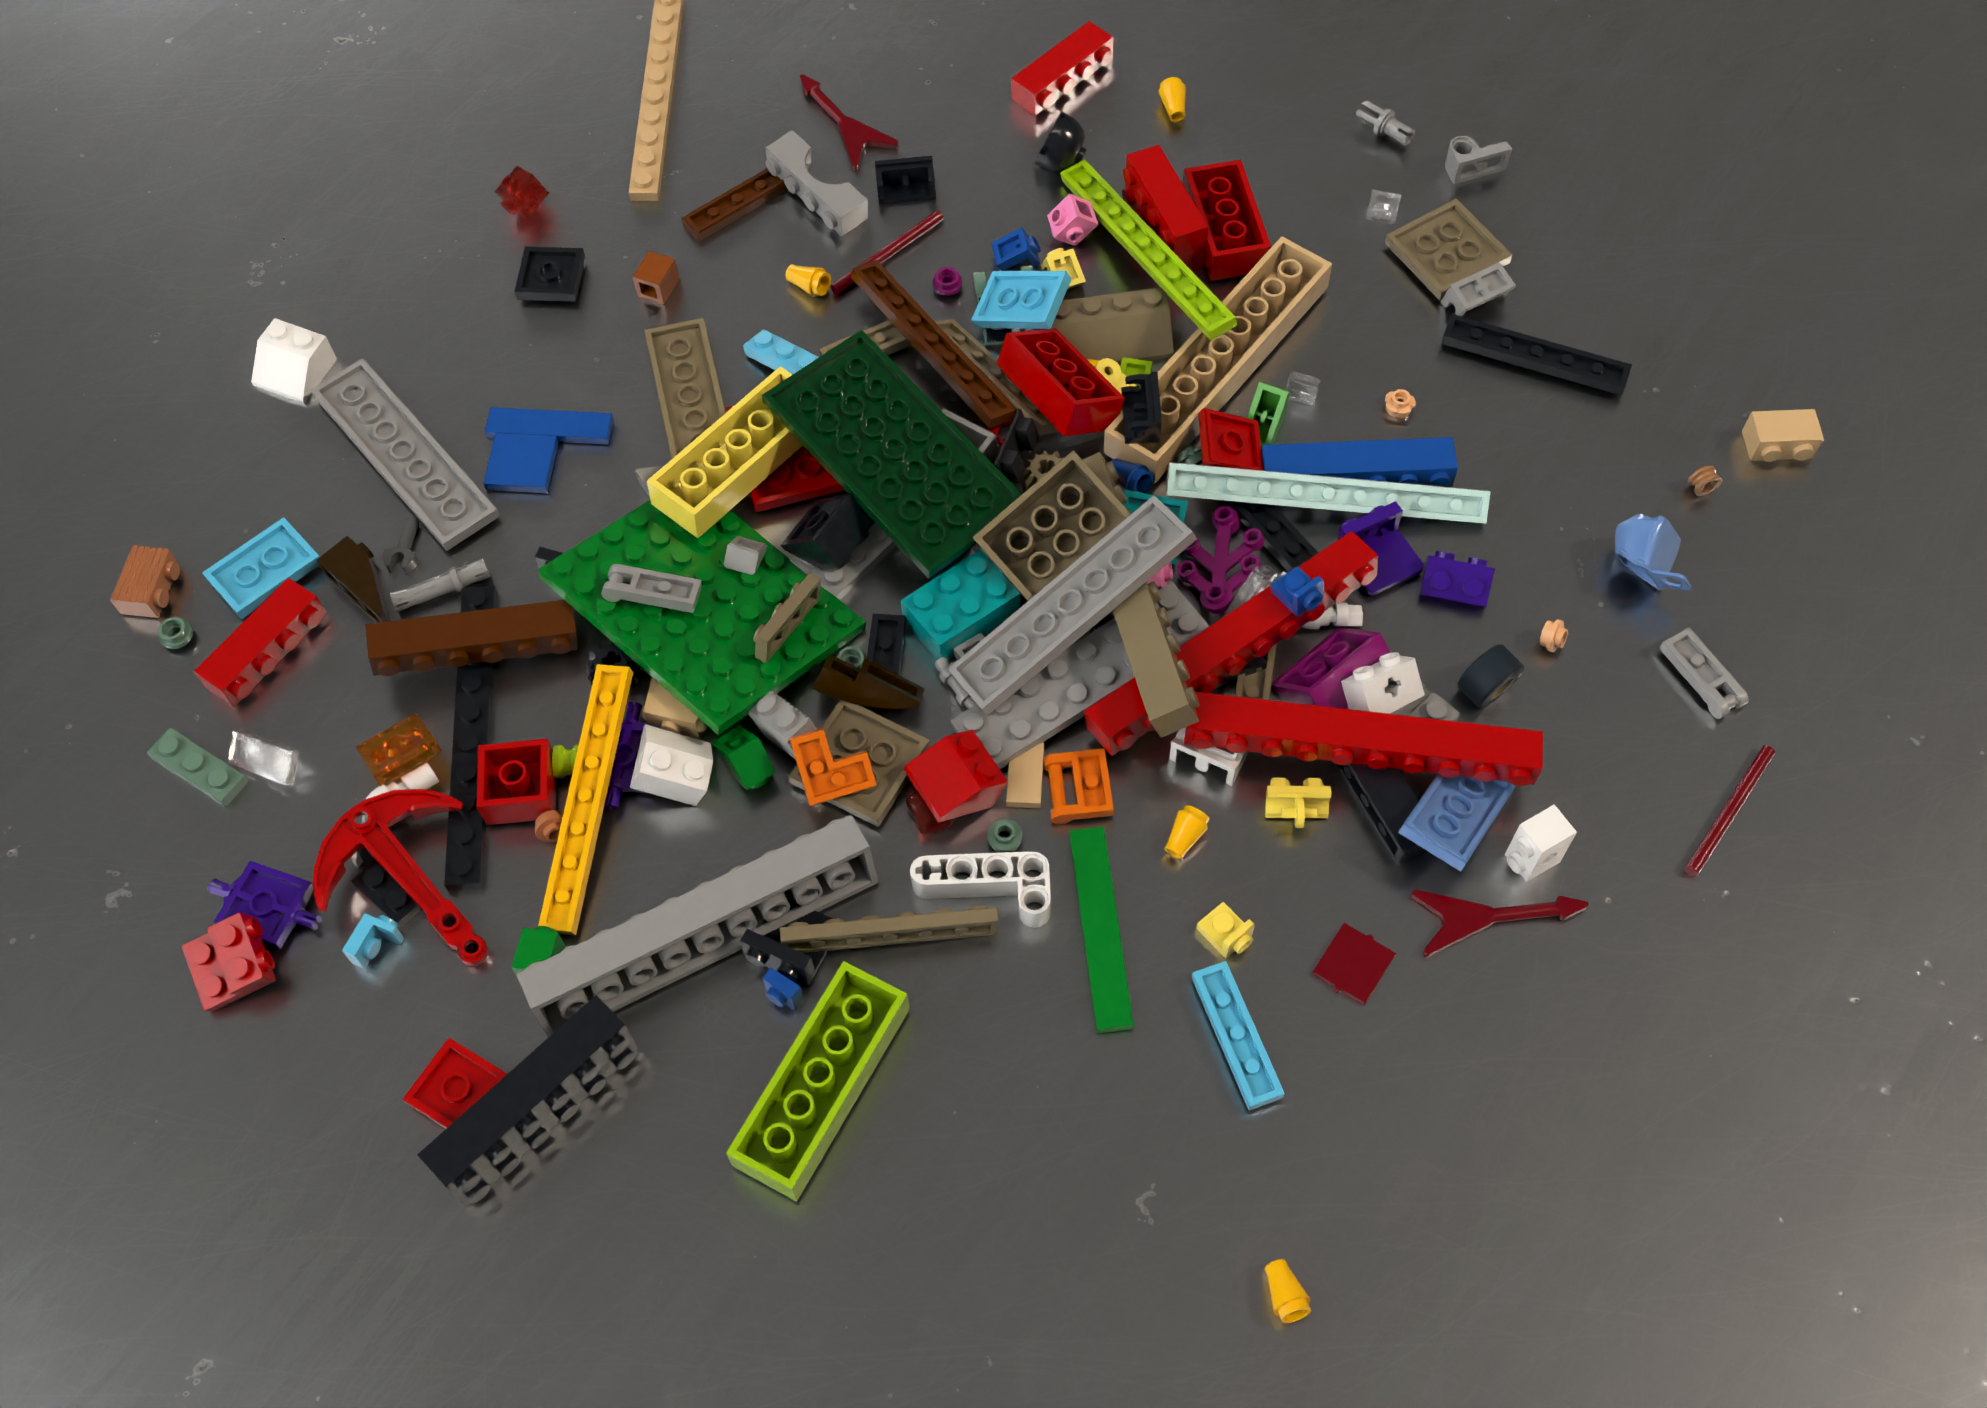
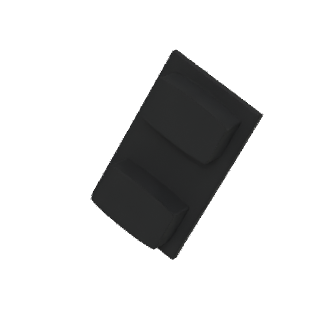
[994,408,1039,483]

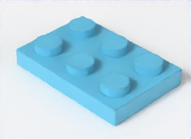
[971,271,1072,329]
[202,517,320,619]

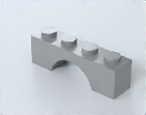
[765,130,868,236]

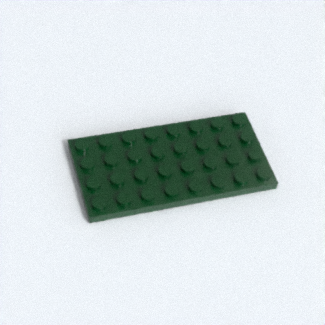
[762,330,1022,578]

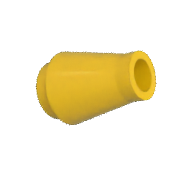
[1158,77,1186,122]
[785,264,831,297]
[1164,805,1209,859]
[1264,1259,1311,1323]

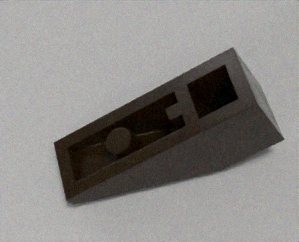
[317,536,390,623]

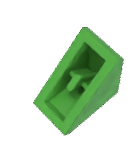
[1247,381,1290,448]

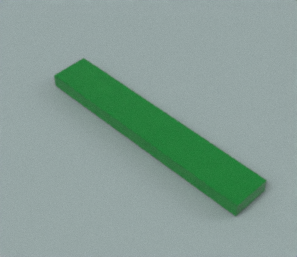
[1069,826,1134,1034]

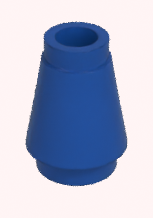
[1112,459,1153,493]

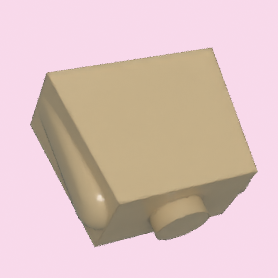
[642,677,708,739]

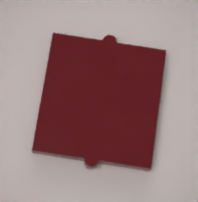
[1312,923,1396,1005]

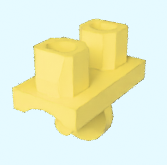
[1265,778,1332,829]

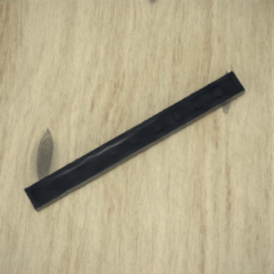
[444,586,498,891]

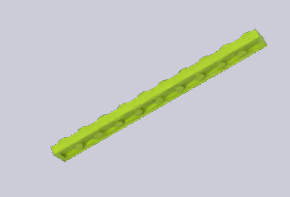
[1060,159,1237,341]

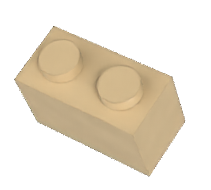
[1742,409,1824,462]

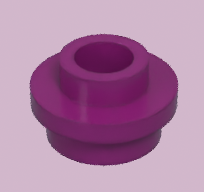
[932,267,962,296]

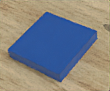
[483,433,559,493]

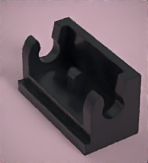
[875,156,936,205]
[1121,372,1162,444]

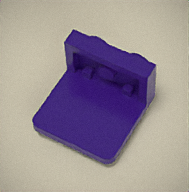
[1337,501,1424,595]

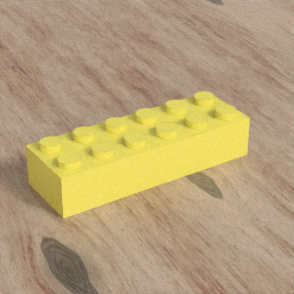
[647,366,803,538]

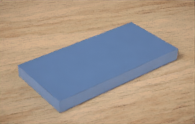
[1398,774,1516,872]

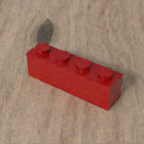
[1011,21,1113,116]
[193,578,327,707]

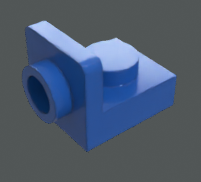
[991,227,1041,271]
[1271,566,1324,617]

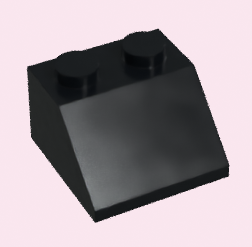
[780,493,875,570]

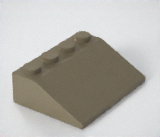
[973,450,1131,601]

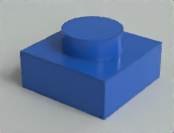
[762,967,804,1010]

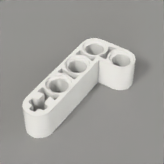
[910,851,1051,928]

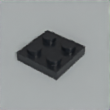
[515,246,585,302]

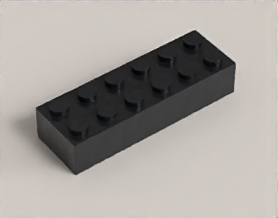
[417,995,639,1207]

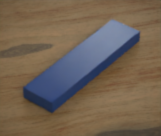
[484,407,614,445]

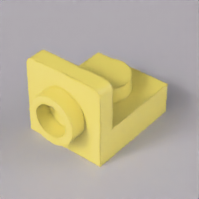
[1041,248,1086,290]
[1196,902,1255,959]

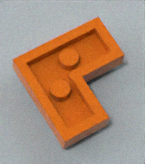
[789,728,877,806]

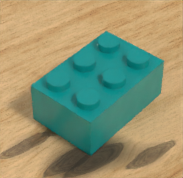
[900,549,1020,661]

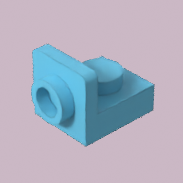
[342,913,404,969]

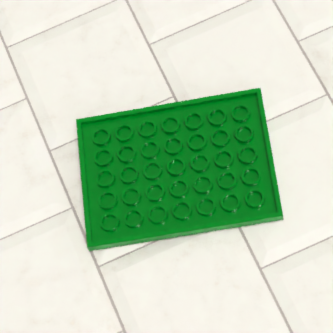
[539,500,866,735]

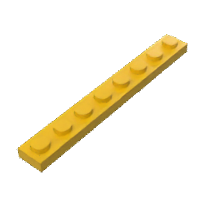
[538,664,633,936]

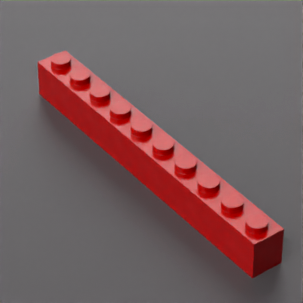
[1084,531,1378,756]
[1184,692,1543,786]

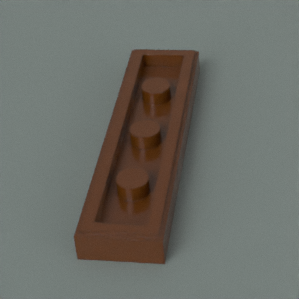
[681,168,788,242]

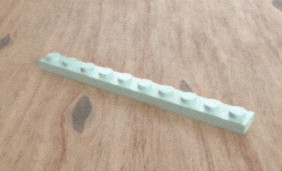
[1165,462,1491,524]

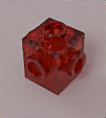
[495,166,549,219]

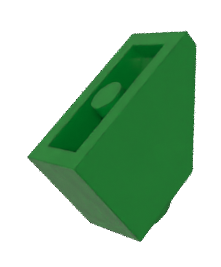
[710,725,776,790]

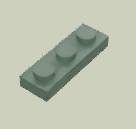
[146,727,249,807]

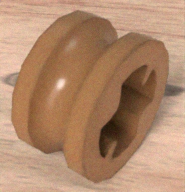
[1688,465,1722,496]

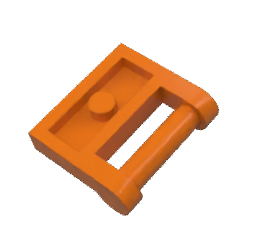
[1043,748,1114,824]

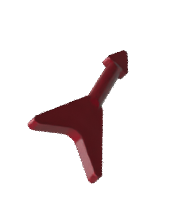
[800,74,899,171]
[1411,890,1589,957]

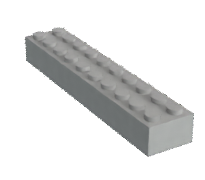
[516,814,879,1037]

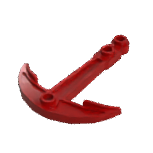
[313,789,488,966]

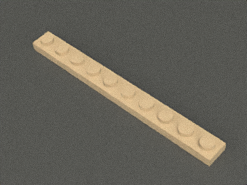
[628,0,684,201]

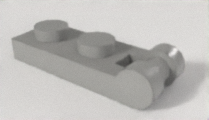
[601,564,702,613]
[1659,627,1749,719]

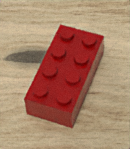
[1122,145,1208,272]
[1183,159,1271,281]
[997,328,1125,436]

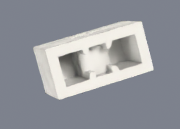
[1341,652,1425,714]
[1505,804,1577,882]

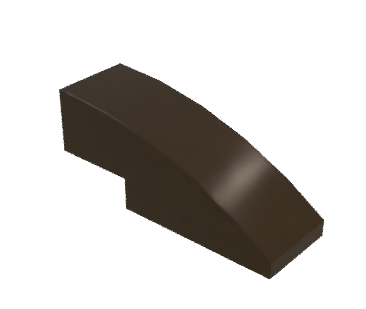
[812,654,924,709]

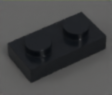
[867,613,906,675]
[351,860,421,929]

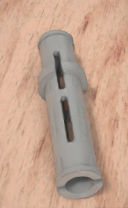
[390,558,491,613]

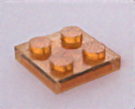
[356,713,442,786]

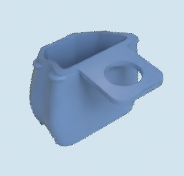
[1615,514,1692,591]

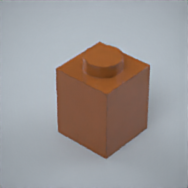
[632,251,680,305]

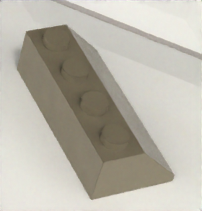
[1051,287,1174,365]

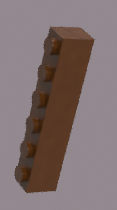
[365,600,578,676]

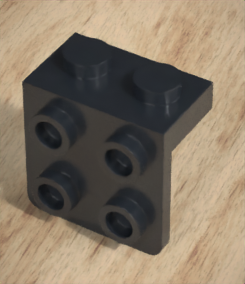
[740,899,833,986]

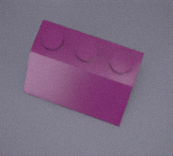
[1271,627,1390,709]

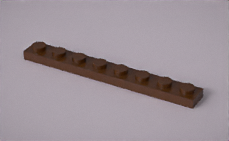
[851,260,1017,429]

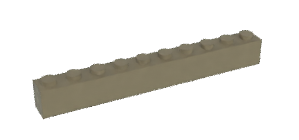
[1083,452,1200,738]

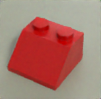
[904,729,1008,823]

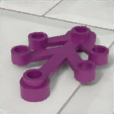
[1177,506,1265,614]

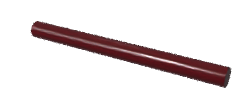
[830,210,944,295]
[1685,745,1775,877]

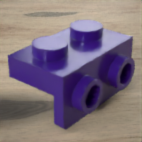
[1420,551,1495,608]

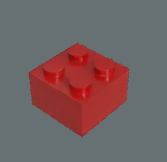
[476,738,556,825]

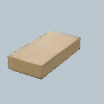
[1006,742,1044,809]

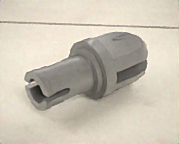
[1356,101,1415,146]

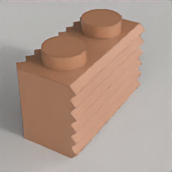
[110,545,180,618]

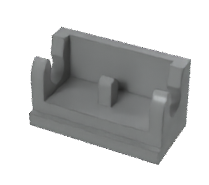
[1441,262,1516,316]

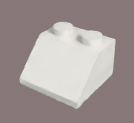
[251,318,337,404]
[630,724,713,806]

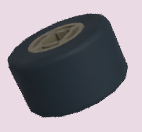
[1457,644,1524,708]

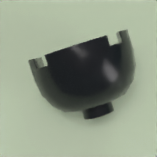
[1034,111,1087,172]

